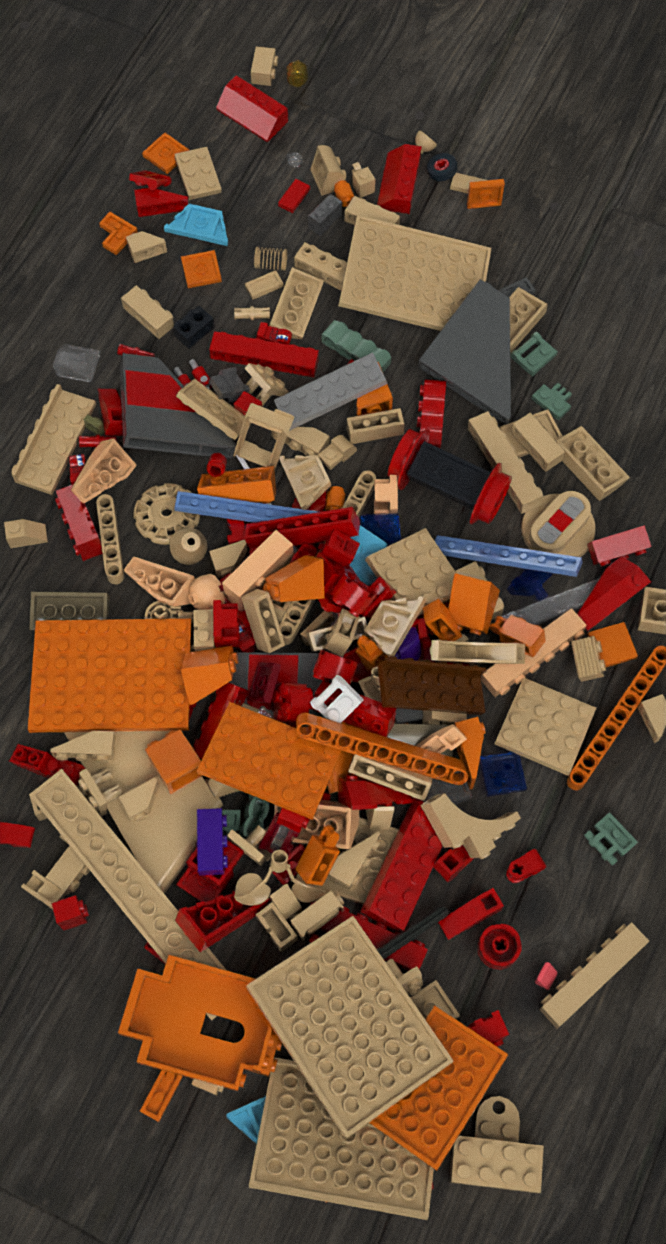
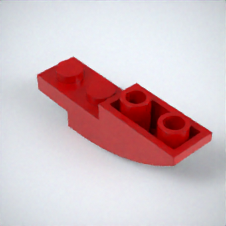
[9,744,86,786]

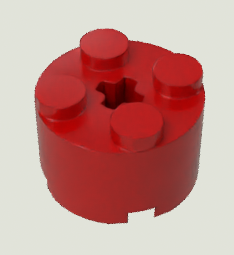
[331,572,377,617]
[313,650,358,685]
[272,682,313,723]
[478,924,522,970]

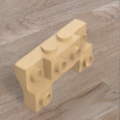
[21,835,90,910]

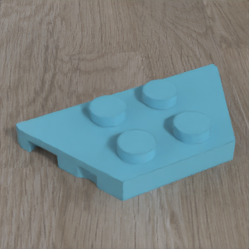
[164,204,228,246]
[350,525,388,586]
[226,1096,266,1144]

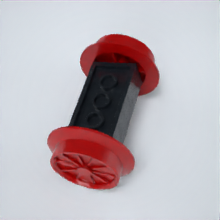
[388,428,512,525]

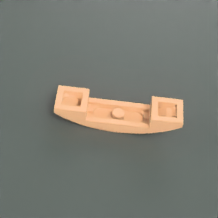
[416,724,467,762]

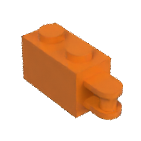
[489,615,546,657]
[355,635,388,675]
[295,825,340,886]

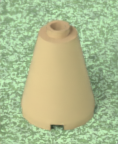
[170,527,207,565]

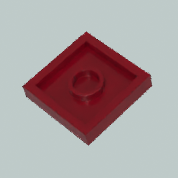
[248,663,282,704]

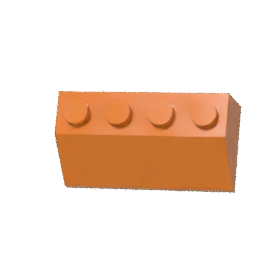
[197,466,276,504]

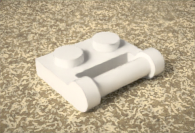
[310,675,364,723]

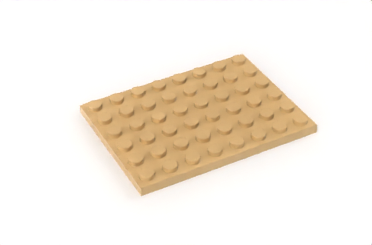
[338,215,491,331]
[246,916,454,1139]
[249,1057,434,1220]

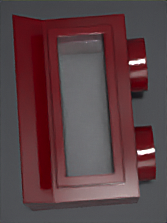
[259,810,303,856]

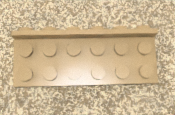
[12,384,96,495]

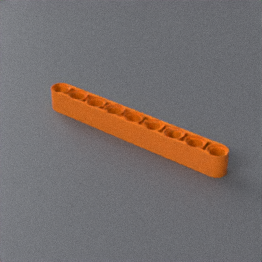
[567,646,666,790]
[296,713,468,785]

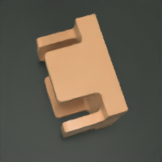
[374,475,398,525]

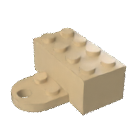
[449,1096,544,1193]

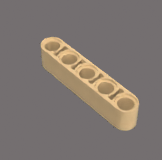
[96,494,124,584]

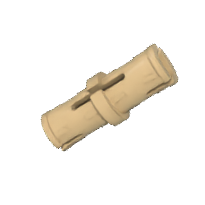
[234,306,270,320]

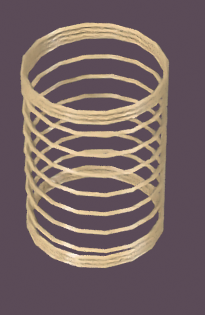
[254,246,287,271]

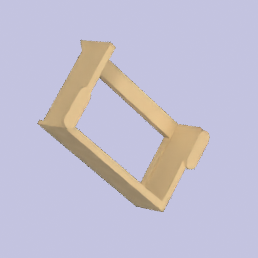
[233,403,294,469]

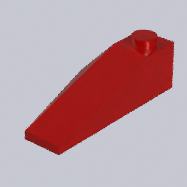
[577,556,651,631]
[338,774,420,810]

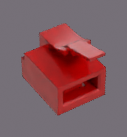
[318,529,360,567]

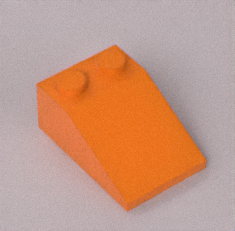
[454,717,486,790]

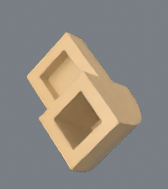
[318,435,357,470]

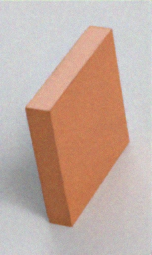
[142,132,190,174]
[467,179,505,209]
[181,250,222,288]
[587,622,638,667]

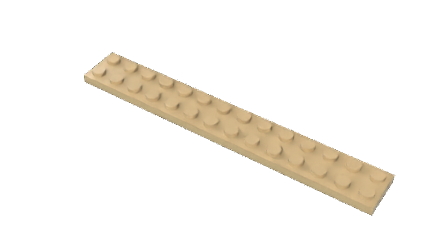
[29,769,227,1020]

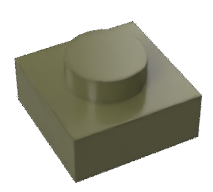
[83,414,105,436]

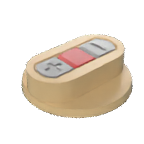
[521,491,595,557]

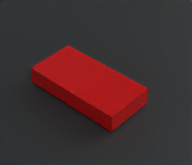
[278,179,310,213]

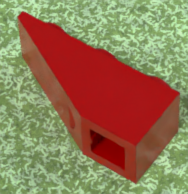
[98,389,123,436]
[438,888,504,940]

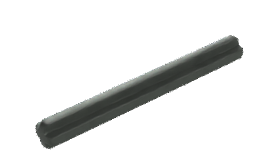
[377,905,449,960]

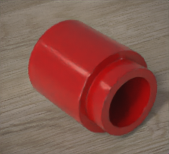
[207,453,227,477]

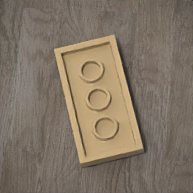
[176,379,252,440]

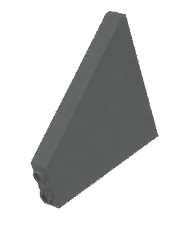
[418,279,511,425]

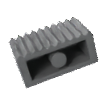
[308,194,342,236]

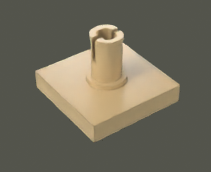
[227,825,266,866]

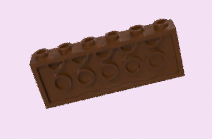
[378,656,486,715]

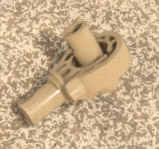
[145,601,194,623]

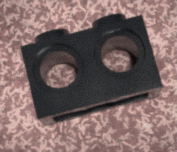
[173,306,215,349]

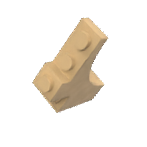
[430,640,525,664]
[421,793,521,859]

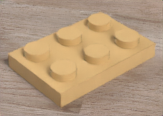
[175,147,221,200]

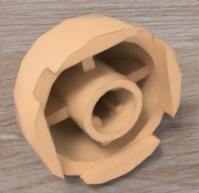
[188,574,225,610]

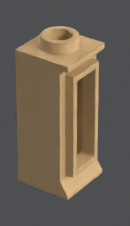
[290,891,344,941]

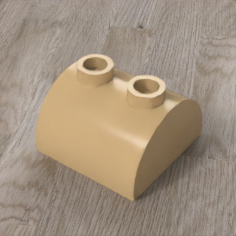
[310,145,346,196]

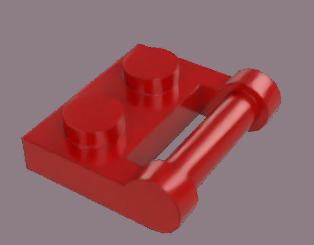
[129,170,172,190]

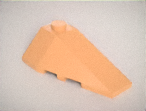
[71,439,137,503]
[123,557,195,607]

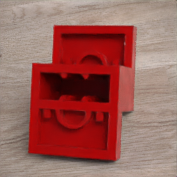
[316,551,361,615]
[176,841,244,902]

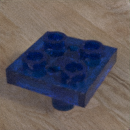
[361,513,401,547]
[507,569,554,601]
[479,752,527,797]

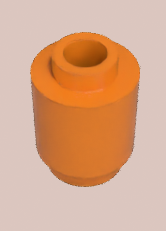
[334,180,354,207]
[325,486,346,511]

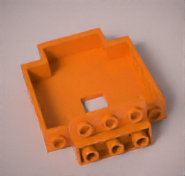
[118,955,282,1091]

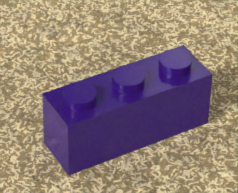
[197,808,228,875]

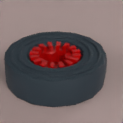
[427,153,457,181]

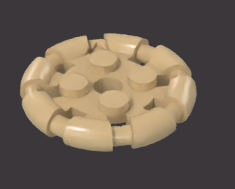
[133,483,200,545]

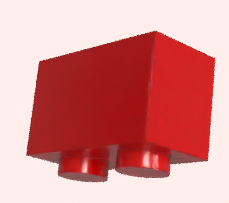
[51,895,89,931]

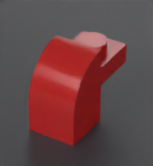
[433,845,474,883]

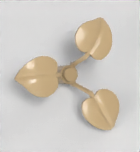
[234,825,329,906]

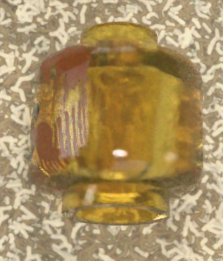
[286,61,308,87]

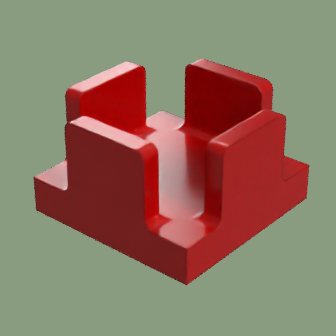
[213,600,240,648]

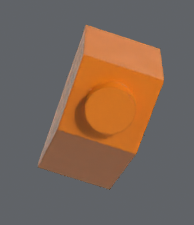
[422,599,462,641]

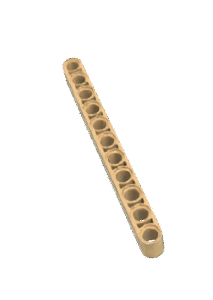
[279,470,376,645]

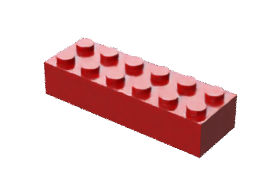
[360,800,443,932]

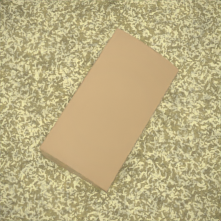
[269,267,324,339]
[509,287,547,353]
[556,426,630,501]

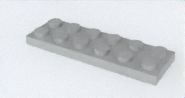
[274,353,388,431]

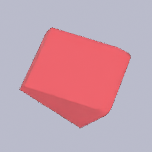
[535,962,557,990]

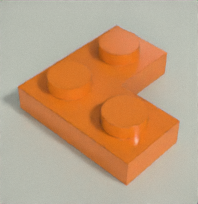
[99,212,138,255]

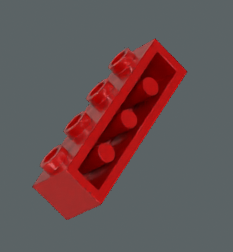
[313,681,397,737]

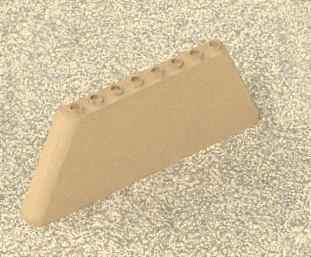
[64,731,223,893]

